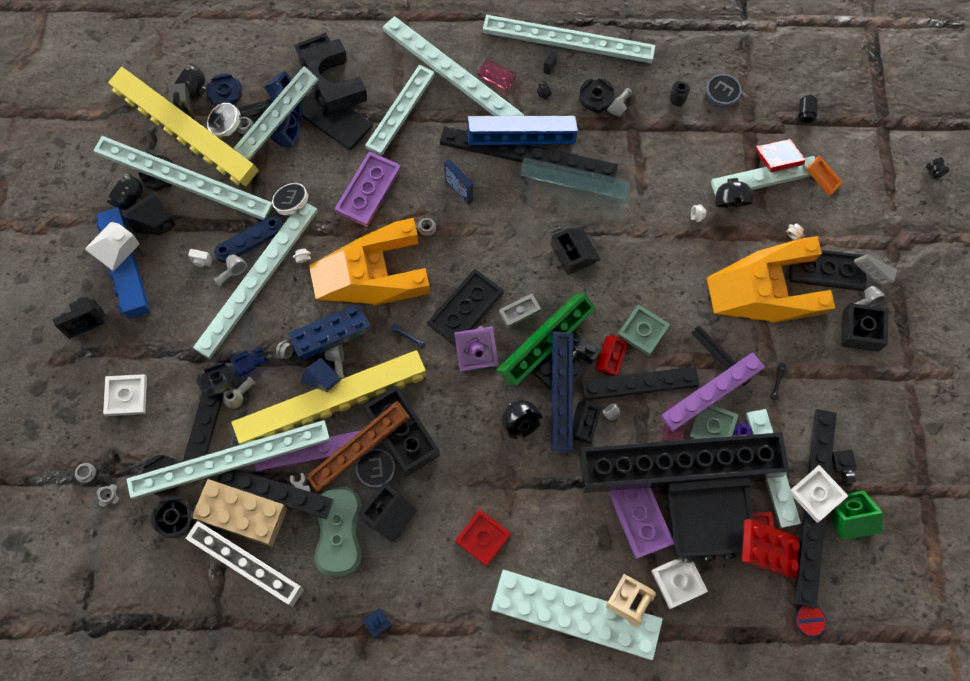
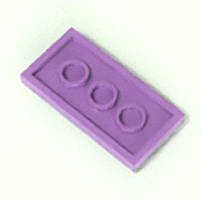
[334,151,401,227]
[608,488,674,559]

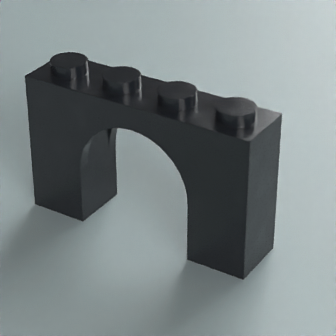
[299,39,367,114]

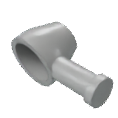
[607,88,632,117]
[214,254,247,286]
[854,286,886,306]
[325,344,344,379]
[223,377,256,409]

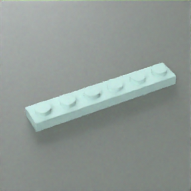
[365,65,435,156]
[234,66,319,160]
[711,156,815,196]
[746,409,801,529]

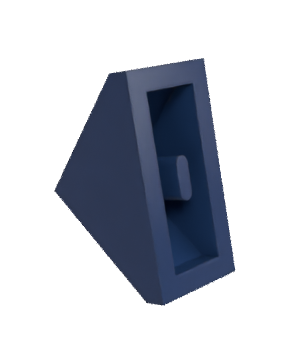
[301,358,341,392]

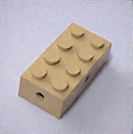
[193,479,287,547]

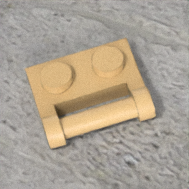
[606,574,656,627]

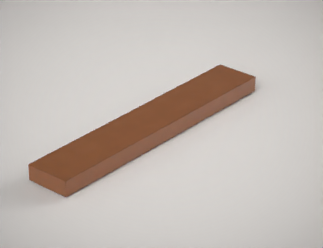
[306,401,410,493]

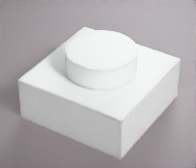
[188,249,213,267]

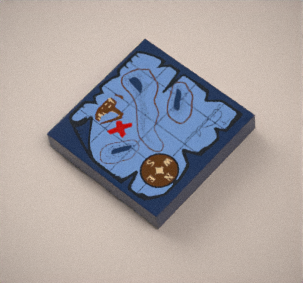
[444,159,473,205]

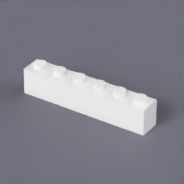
[185,521,304,607]

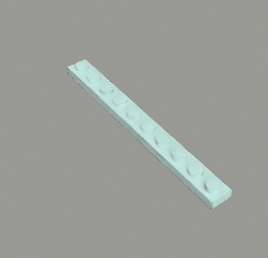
[483,15,655,64]
[383,16,524,116]
[94,136,273,220]
[193,203,318,359]
[127,420,330,500]

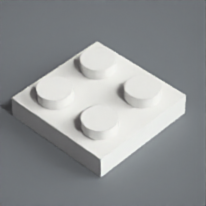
[103,374,147,416]
[788,465,848,523]
[651,559,708,609]

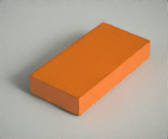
[806,156,843,196]

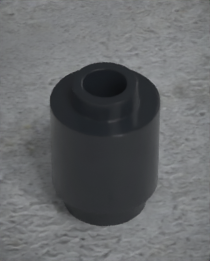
[669,81,690,106]
[799,95,818,123]

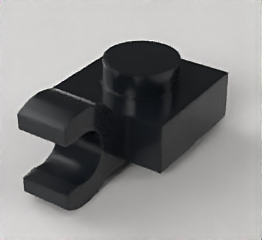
[832,450,857,486]

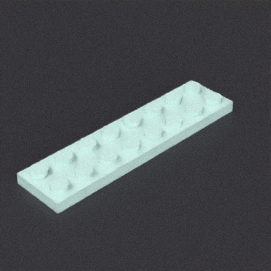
[491,570,663,661]

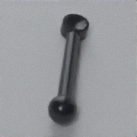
[771,363,786,400]

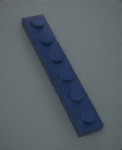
[551,332,573,451]

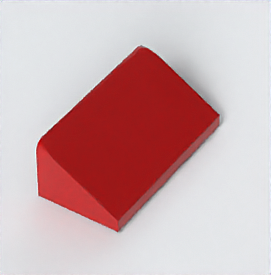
[595,335,628,376]

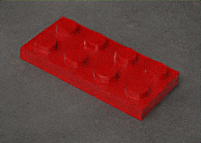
[742,519,800,578]

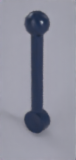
[392,324,425,349]

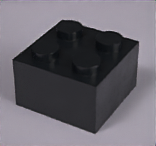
[841,303,889,352]

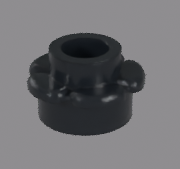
[537,82,552,100]

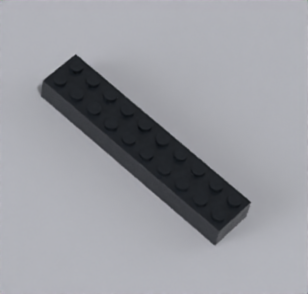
[579,432,789,493]

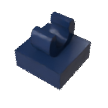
[363,608,392,638]

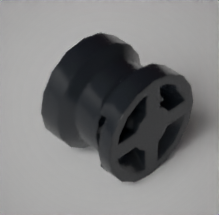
[926,157,950,179]

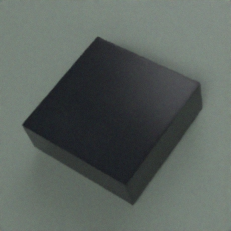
[543,49,558,75]

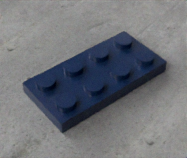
[288,303,372,362]

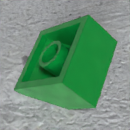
[830,491,883,540]

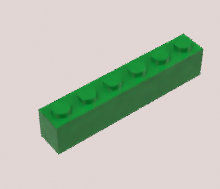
[496,294,596,386]

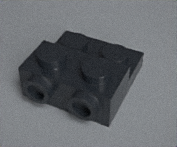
[52,297,105,339]

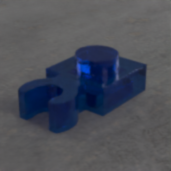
[230,347,267,377]

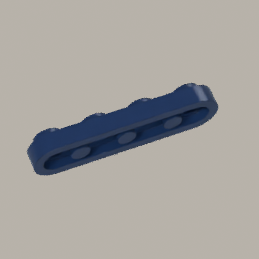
[214,216,283,263]

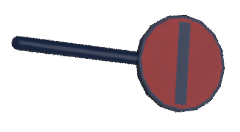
[796,607,826,637]

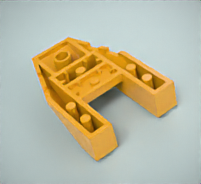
[309,218,430,306]
[706,236,835,323]

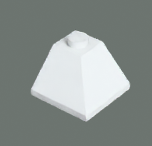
[85,222,139,272]

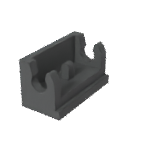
[166,83,195,119]

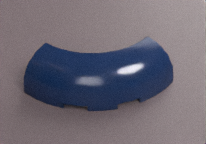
[264,70,302,147]

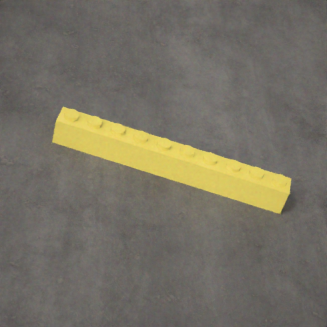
[108,66,259,187]
[232,350,426,445]

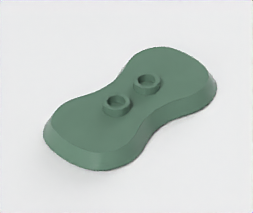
[314,487,362,577]

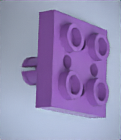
[454,327,498,372]

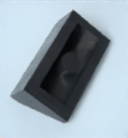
[573,400,601,444]

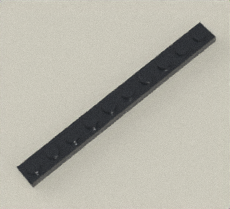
[440,126,618,183]
[793,409,837,609]

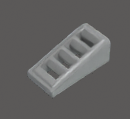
[854,254,897,286]

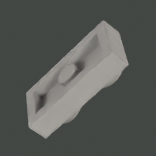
[499,294,541,328]

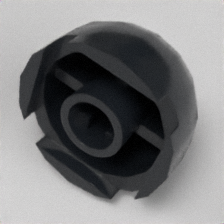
[174,63,206,99]
[107,173,143,211]
[716,178,753,208]
[502,400,543,439]
[151,496,195,538]

